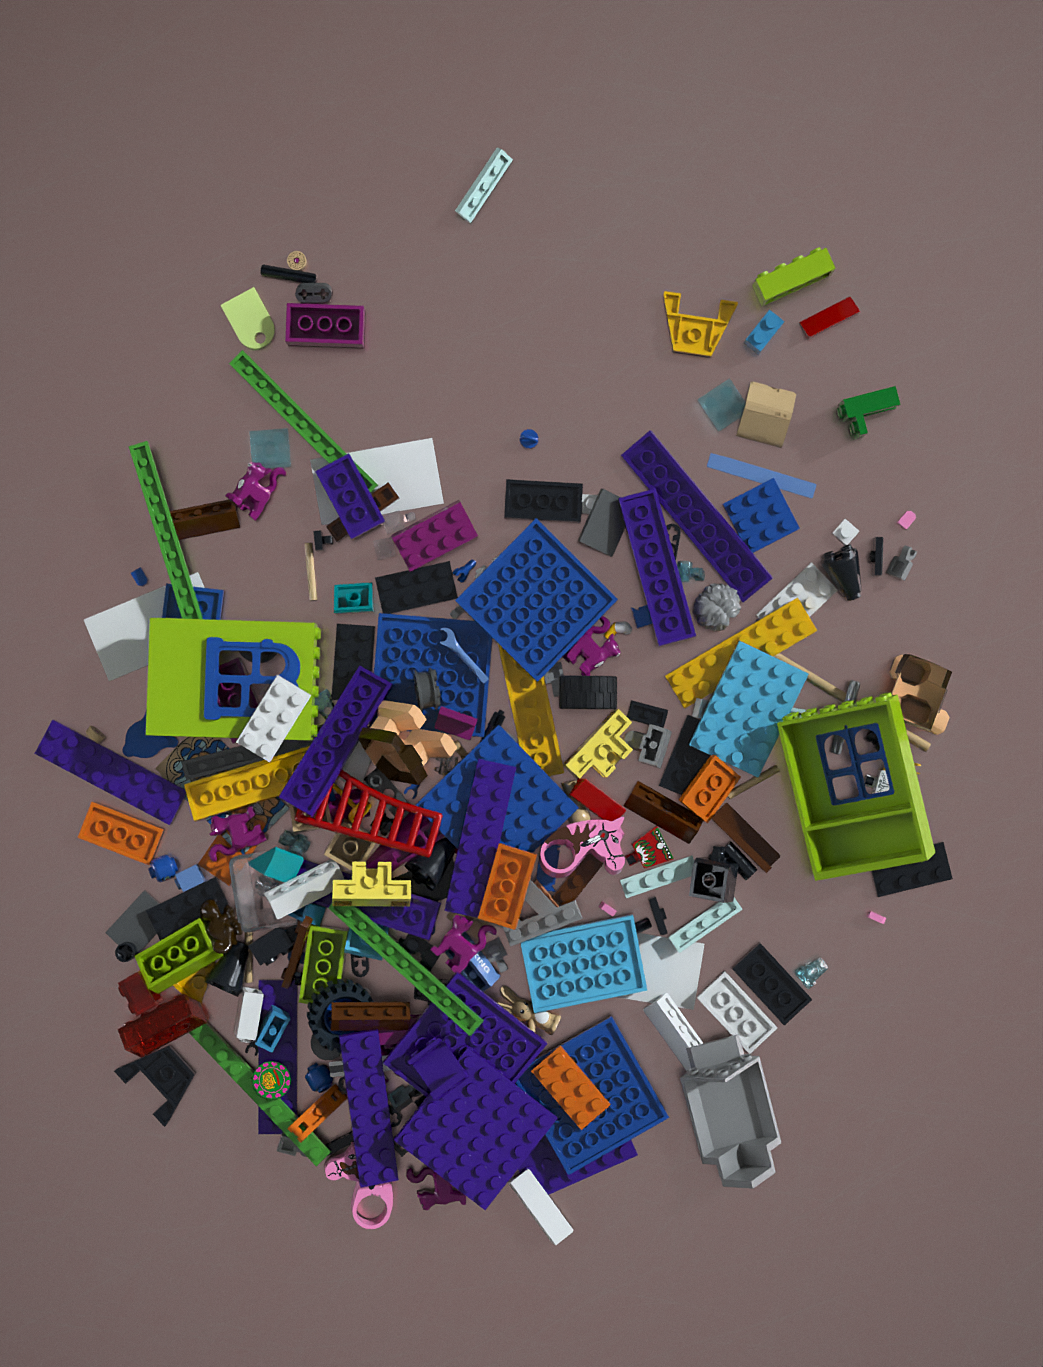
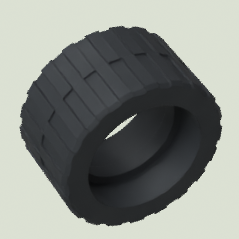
[559,676,617,709]

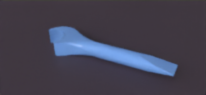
[440,628,489,684]

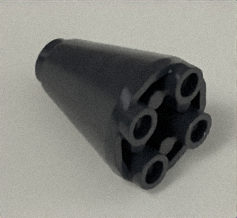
[820,544,862,601]
[404,837,456,891]
[204,941,249,997]

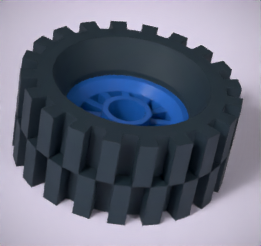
[307,979,374,1053]

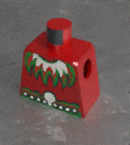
[625,826,674,868]

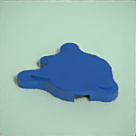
[122,709,179,758]

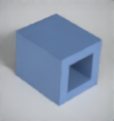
[174,864,206,892]

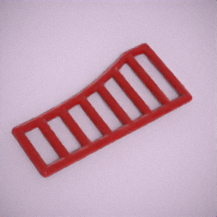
[295,769,443,857]

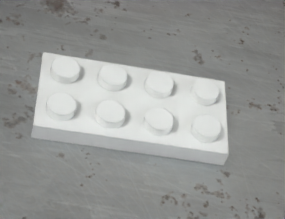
[756,562,838,620]
[236,675,311,762]
[697,971,777,1054]

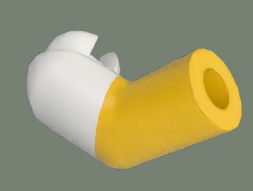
[603,621,632,639]

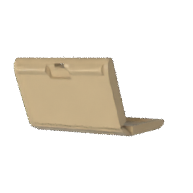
[736,382,796,448]

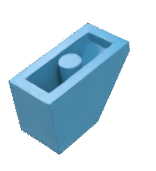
[288,903,326,926]

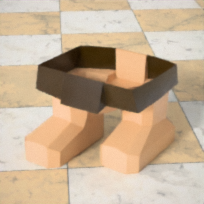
[889,654,952,735]
[358,700,457,785]

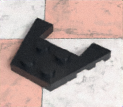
[114,1045,196,1127]

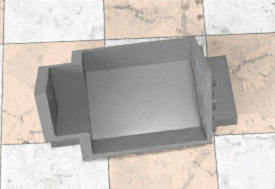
[680,1034,781,1189]

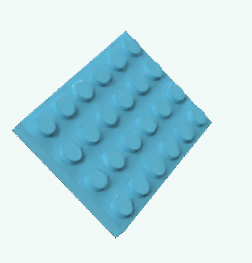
[689,641,809,777]
[520,914,647,1013]

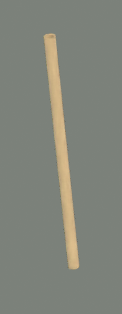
[773,653,931,752]

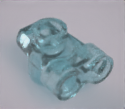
[677,561,705,582]
[315,689,335,720]
[278,830,310,857]
[795,958,828,989]

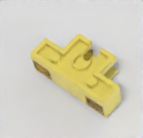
[563,709,633,779]
[332,862,411,907]

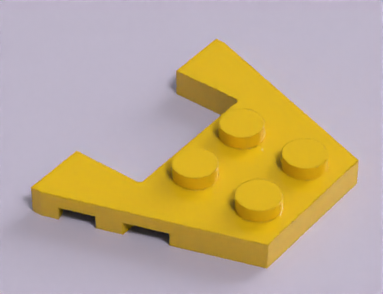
[663,291,738,357]

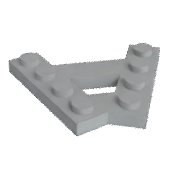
[490,880,583,947]

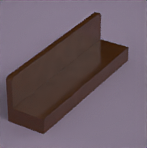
[170,499,240,540]
[623,781,703,844]
[711,803,780,873]
[331,1002,410,1031]

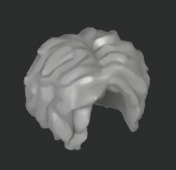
[693,583,741,632]

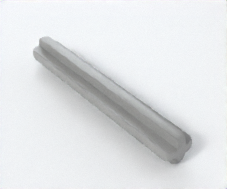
[831,680,860,754]

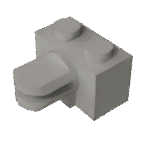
[624,724,672,769]

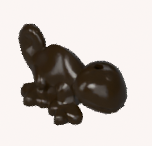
[200,899,243,954]

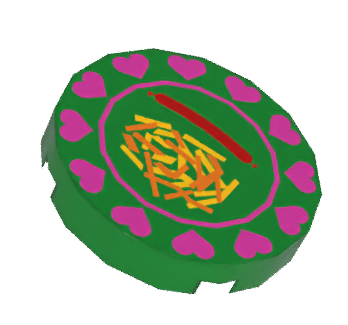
[252,1061,291,1101]

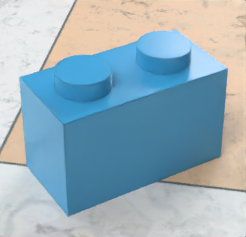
[744,309,785,355]
[254,1005,290,1053]

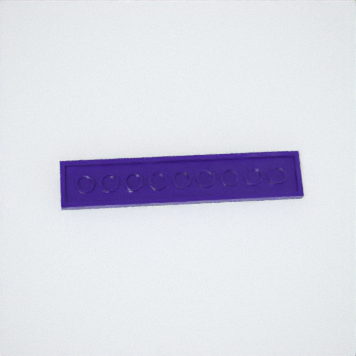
[621,430,773,602]

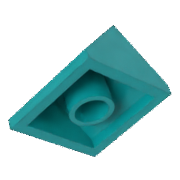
[334,582,374,615]
[249,847,304,883]

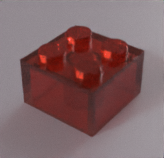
[118,970,164,1017]

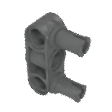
[364,768,410,819]

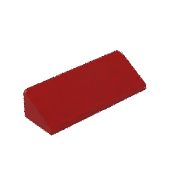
[799,297,860,339]
[569,778,626,821]

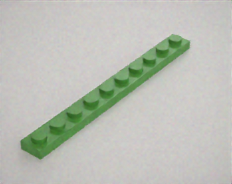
[229,350,378,493]
[128,441,203,619]
[328,904,484,1036]
[184,1013,331,1167]

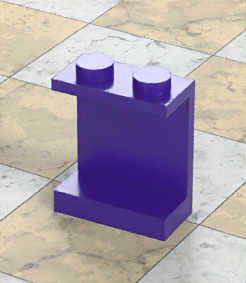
[407,1038,469,1100]

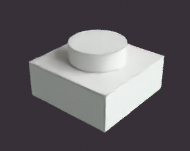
[581,494,598,514]
[832,519,859,545]
[692,698,709,718]

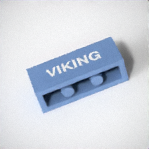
[445,932,501,992]

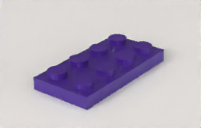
[315,453,386,540]

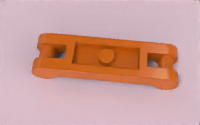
[288,1084,347,1143]

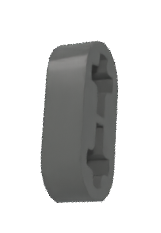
[295,283,332,303]

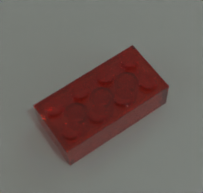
[117,994,208,1058]

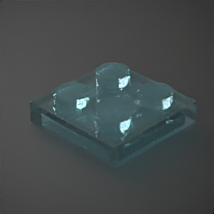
[697,378,746,432]
[249,428,291,469]

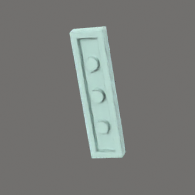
[455,147,513,223]
[620,855,694,898]
[668,898,742,953]

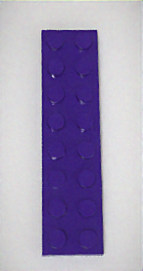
[618,488,696,647]
[279,665,393,817]
[34,720,187,825]
[444,758,516,918]
[296,859,441,940]
[258,979,298,1134]
[339,1029,399,1188]

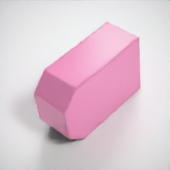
[897,511,916,530]
[599,901,617,917]
[867,911,886,924]

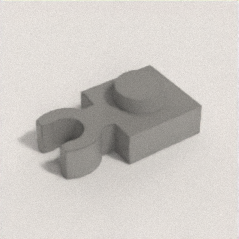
[277,1131,307,1157]

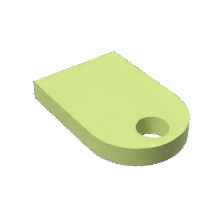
[221,287,275,350]

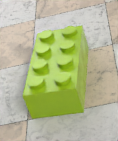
[752,247,836,307]
[135,918,223,994]
[298,924,349,1004]

